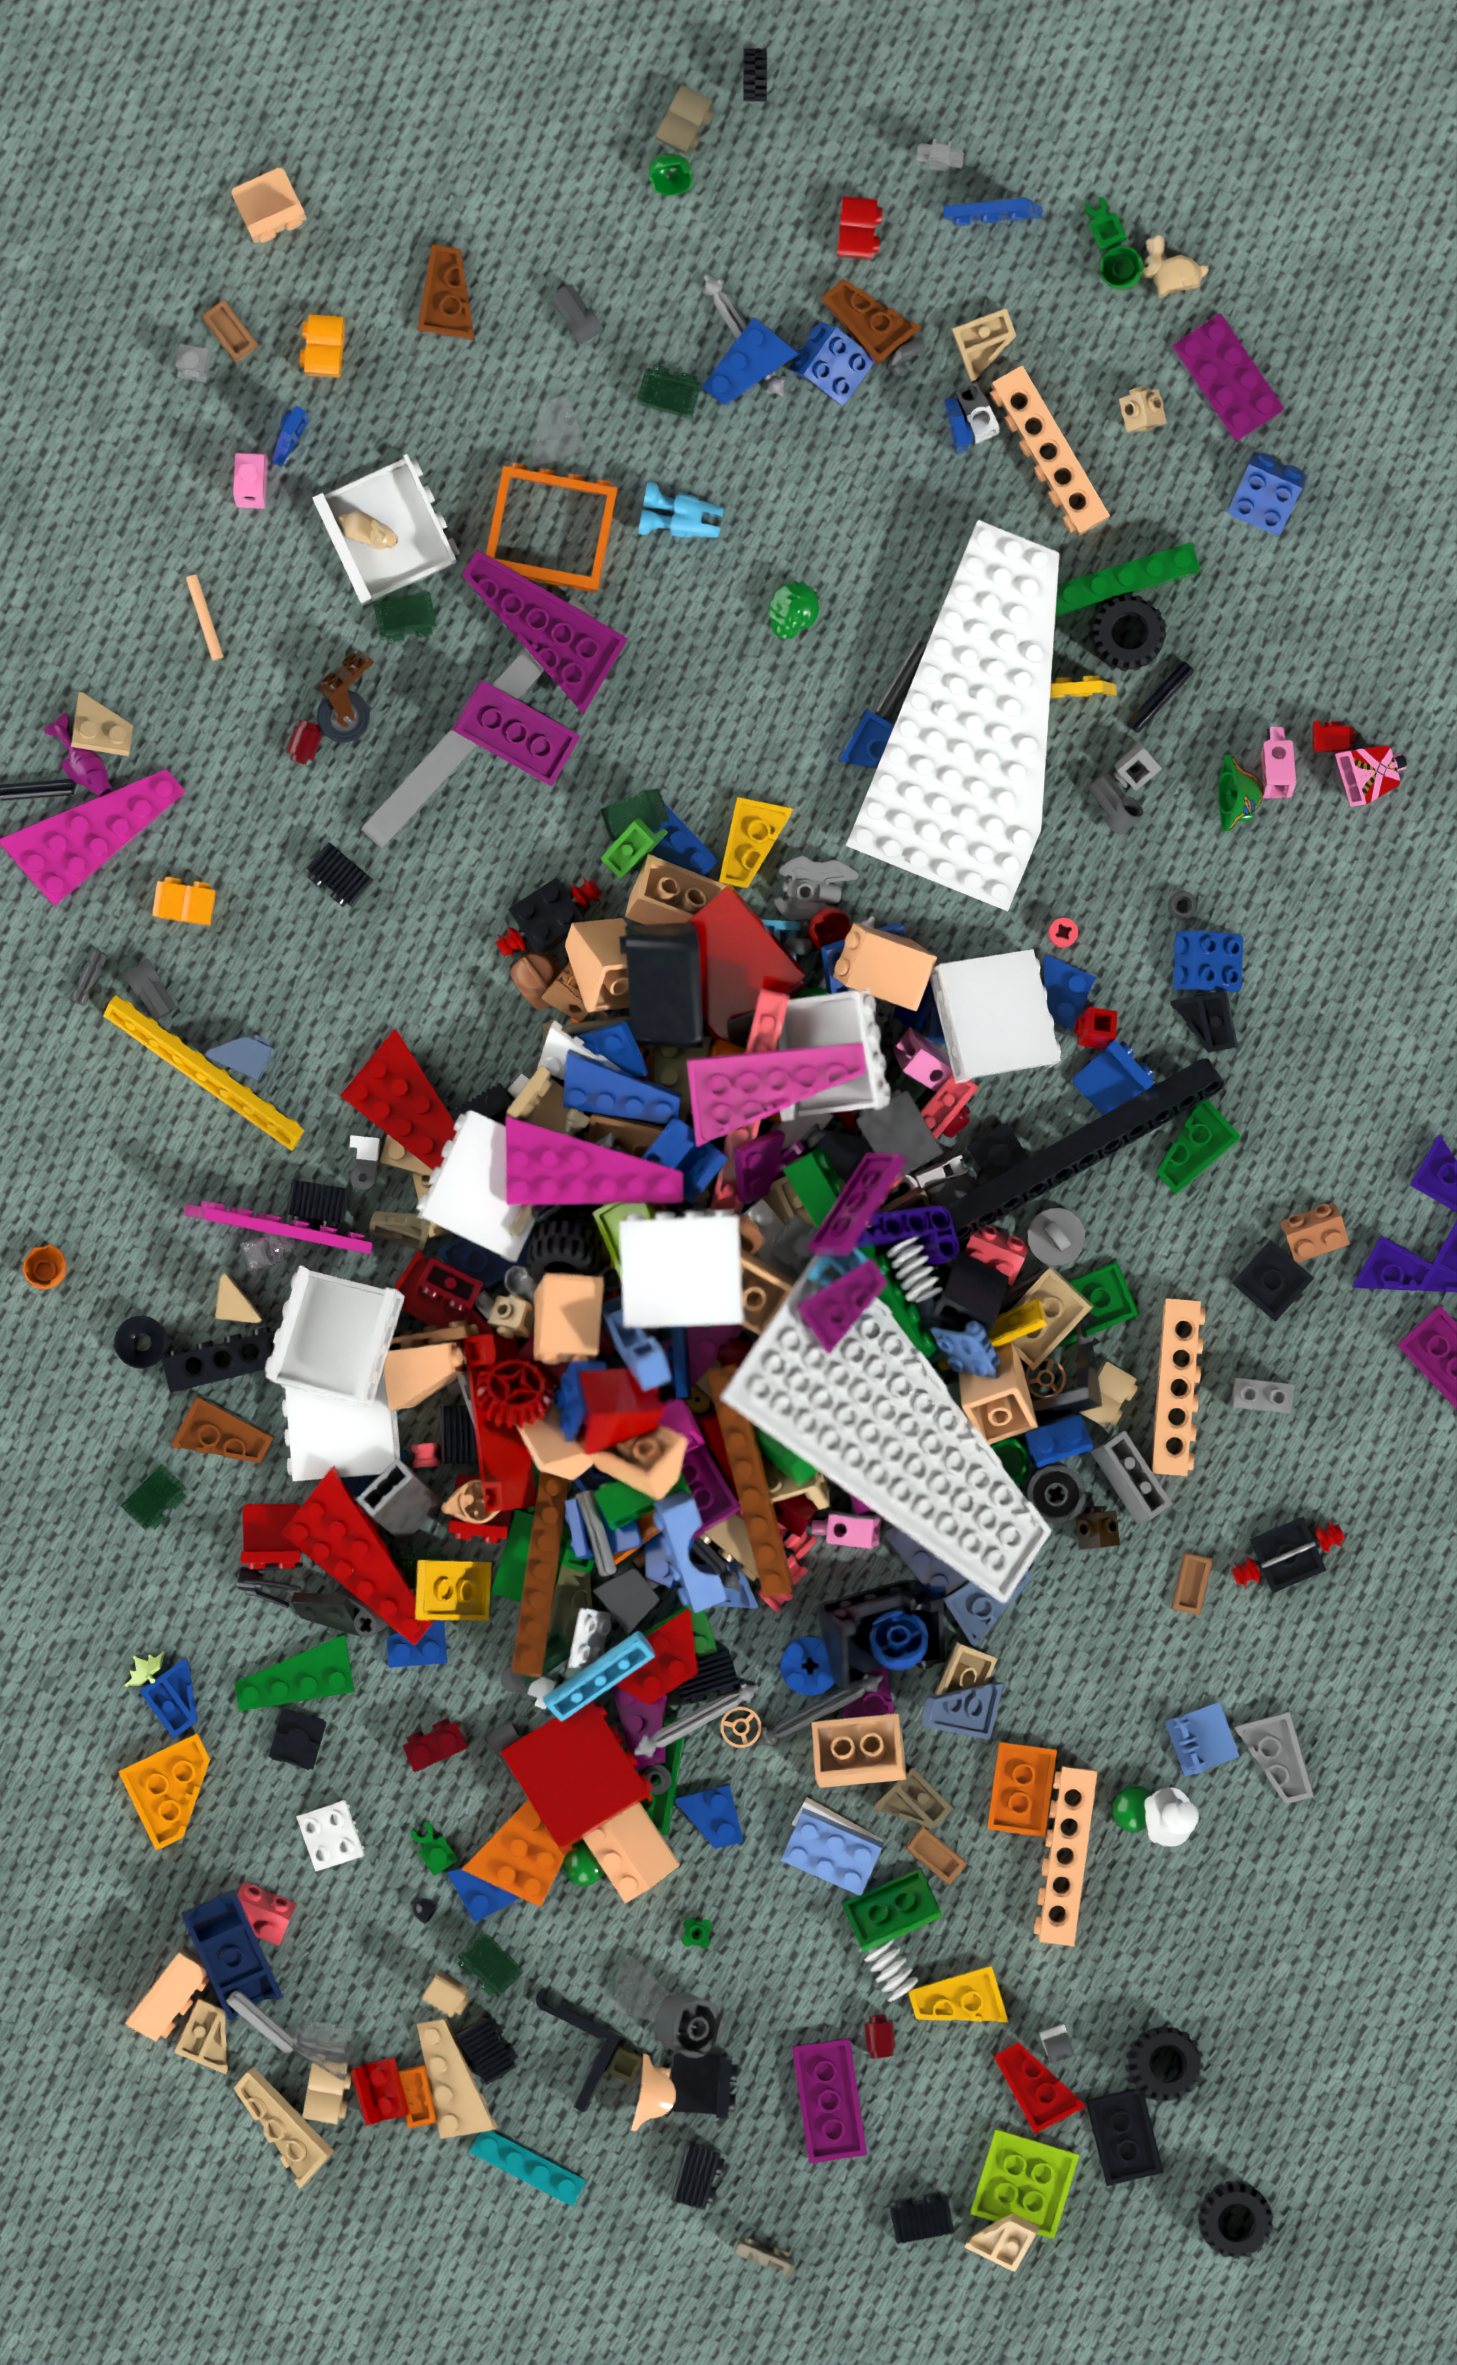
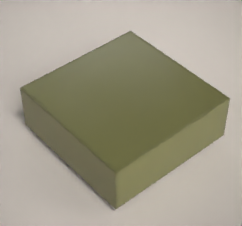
[606,2045,643,2085]

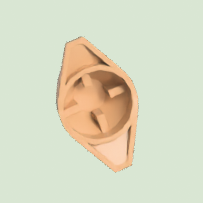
[441,1480,500,1524]
[631,2054,676,2131]

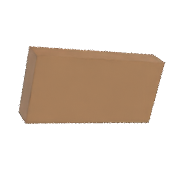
[201,299,259,363]
[1171,1552,1213,1616]
[904,1826,968,1886]

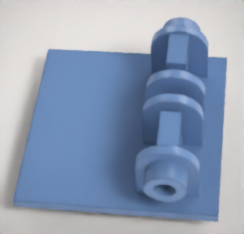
[931,1321,1000,1379]
[1165,1702,1240,1777]

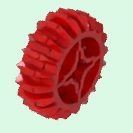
[475,1354,554,1429]

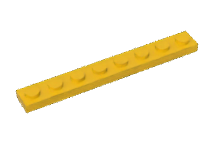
[103,995,305,1151]

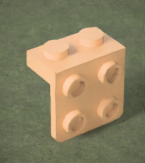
[232,168,307,243]

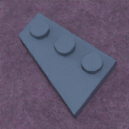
[943,1569,1033,1648]
[921,1682,1004,1740]

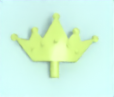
[125,1651,166,1687]

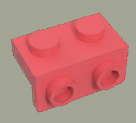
[963,1225,1029,1286]
[237,1882,296,1946]

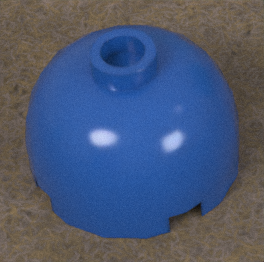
[869,1610,928,1671]

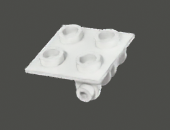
[568,1608,611,1668]
[296,1800,365,1872]

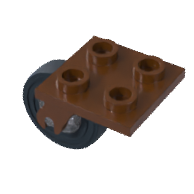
[317,650,374,743]

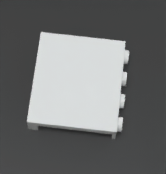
[313,454,459,606]
[930,949,1061,1084]
[777,989,890,1121]
[416,1110,538,1262]
[619,1210,745,1328]
[265,1266,405,1408]
[281,1369,401,1481]

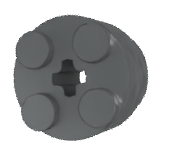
[1025,1465,1085,1524]
[655,1993,724,2058]

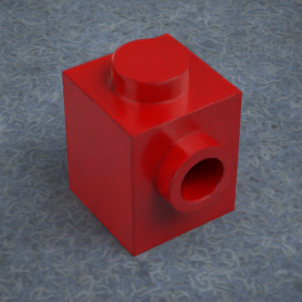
[1074,1007,1117,1049]

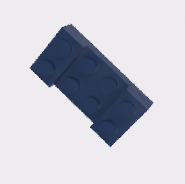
[181,1889,283,2021]

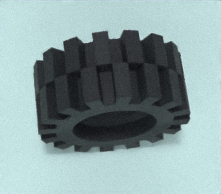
[743,48,767,101]

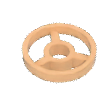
[1025,1358,1066,1398]
[721,1707,761,1748]

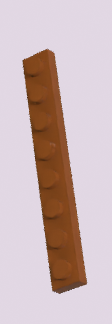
[707,1364,794,1598]
[511,1470,569,1678]

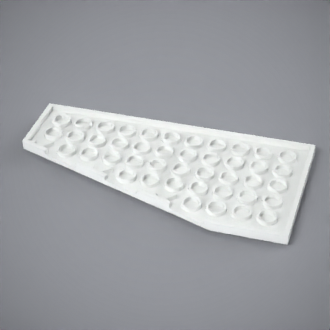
[846,520,1059,911]
[720,1255,1051,1604]

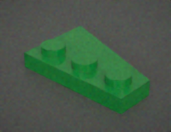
[1156,1099,1242,1195]

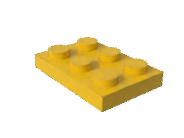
[415,1560,492,1621]

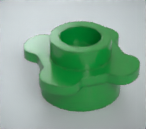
[682,1918,712,1949]

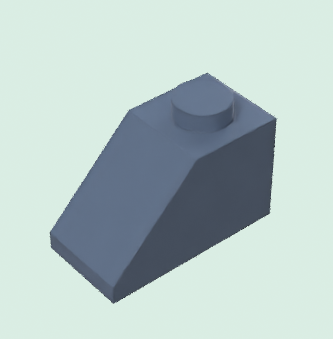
[205,1034,274,1081]

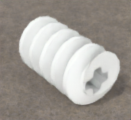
[887,1237,943,1302]
[859,1939,918,2002]

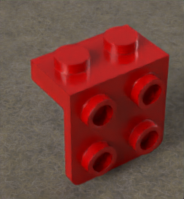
[448,1474,511,1544]
[241,1503,302,1569]

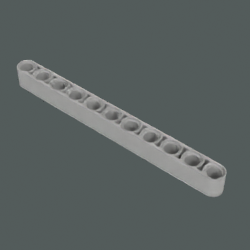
[361,597,596,850]

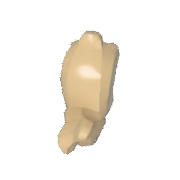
[1142,235,1208,298]
[338,511,398,550]

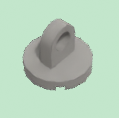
[1027,1208,1085,1266]

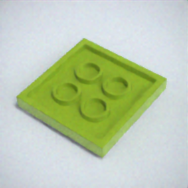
[970,2128,1080,2239]

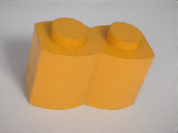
[299,314,345,378]
[152,877,216,926]

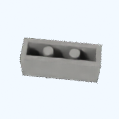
[1090,1431,1172,1524]

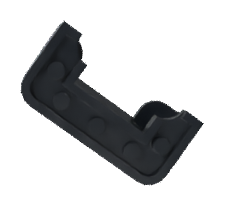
[619,922,703,1048]
[818,1580,945,1691]

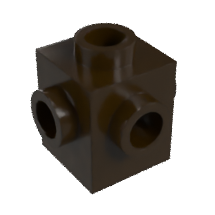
[1075,1506,1120,1550]

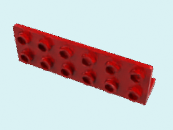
[464,1334,536,1513]

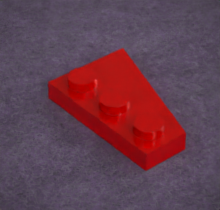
[993,2041,1086,2134]

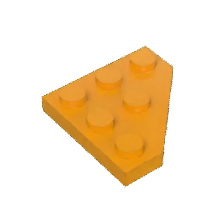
[118,1733,211,1851]

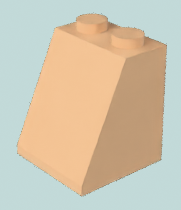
[565,918,629,1012]
[833,923,938,1011]
[534,1273,603,1365]
[383,1342,468,1410]
[958,1342,1038,1444]

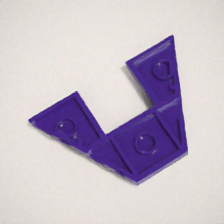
[1351,1135,1457,1293]

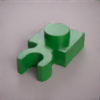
[1085,196,1127,252]
[411,1821,458,1876]

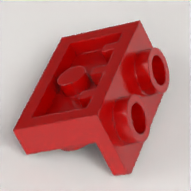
[351,2057,410,2126]

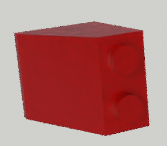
[578,1368,664,1455]

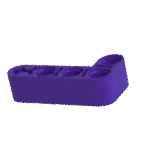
[855,1206,959,1267]

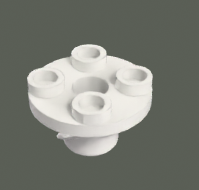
[1144,1788,1199,1847]

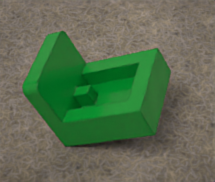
[557,1536,594,1574]

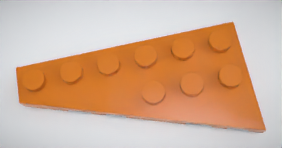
[461,1799,568,1907]

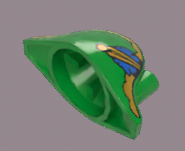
[1218,755,1263,832]

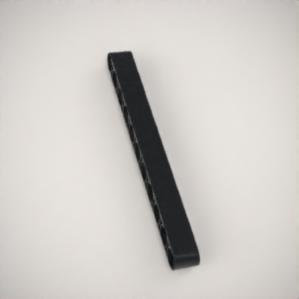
[944,1058,1225,1242]

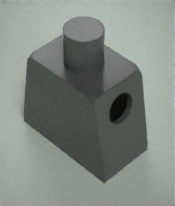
[593,1567,661,1634]

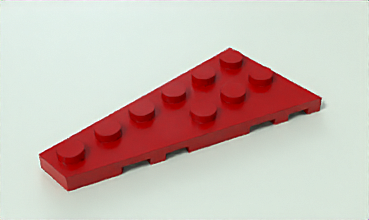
[340,1029,457,1171]
[281,1466,435,1646]

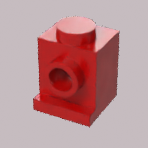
[1312,721,1355,753]

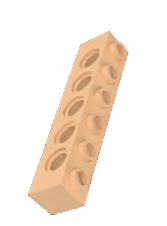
[989,365,1110,536]
[1151,1298,1205,1476]
[1033,1765,1097,1946]

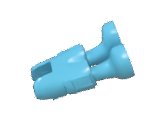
[638,481,724,538]

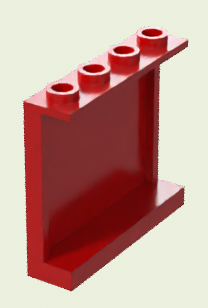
[685,883,805,1042]
[500,1701,653,1855]

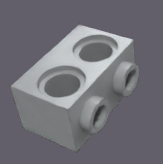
[1231,1378,1295,1414]

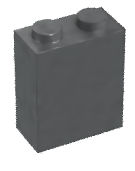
[856,1089,944,1182]
[356,1458,444,1544]

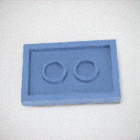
[781,1808,884,1896]

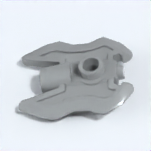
[774,855,859,921]

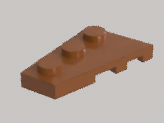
[417,244,475,341]
[820,279,922,365]
[170,1395,275,1463]

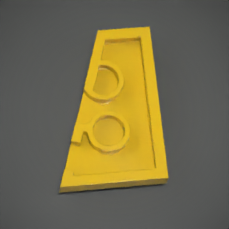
[1050,676,1117,698]
[719,797,794,889]
[908,1965,1008,2022]

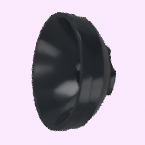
[114,1316,168,1369]

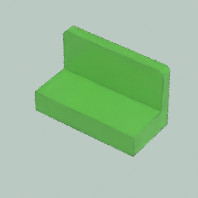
[600,818,668,879]

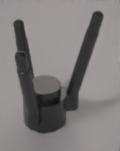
[238,1562,303,1608]

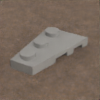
[1234,1711,1314,1804]

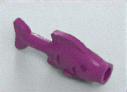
[43,713,112,797]

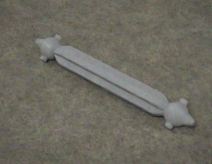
[703,274,786,398]
[634,1682,759,1757]

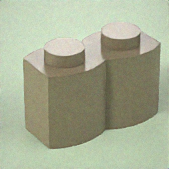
[655,85,715,155]

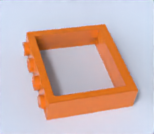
[486,463,618,594]

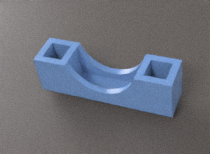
[601,1294,671,1390]
[652,1489,727,1613]

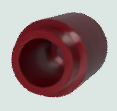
[286,720,322,765]
[864,2014,896,2058]

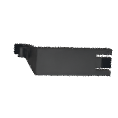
[1032,1313,1102,1423]
[536,1988,623,2112]

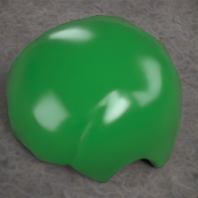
[648,153,693,196]
[1100,245,1144,290]
[1111,1786,1153,1832]
[562,1840,605,1887]

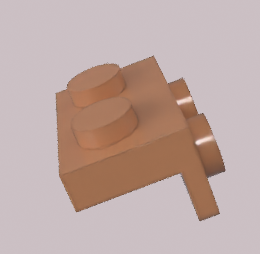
[1280,1203,1350,1263]

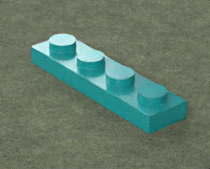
[469,2130,586,2207]

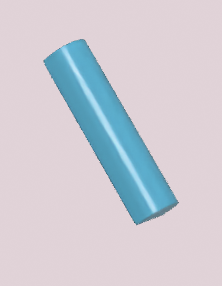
[543,1631,655,1722]

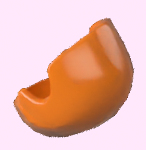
[22,1244,67,1290]

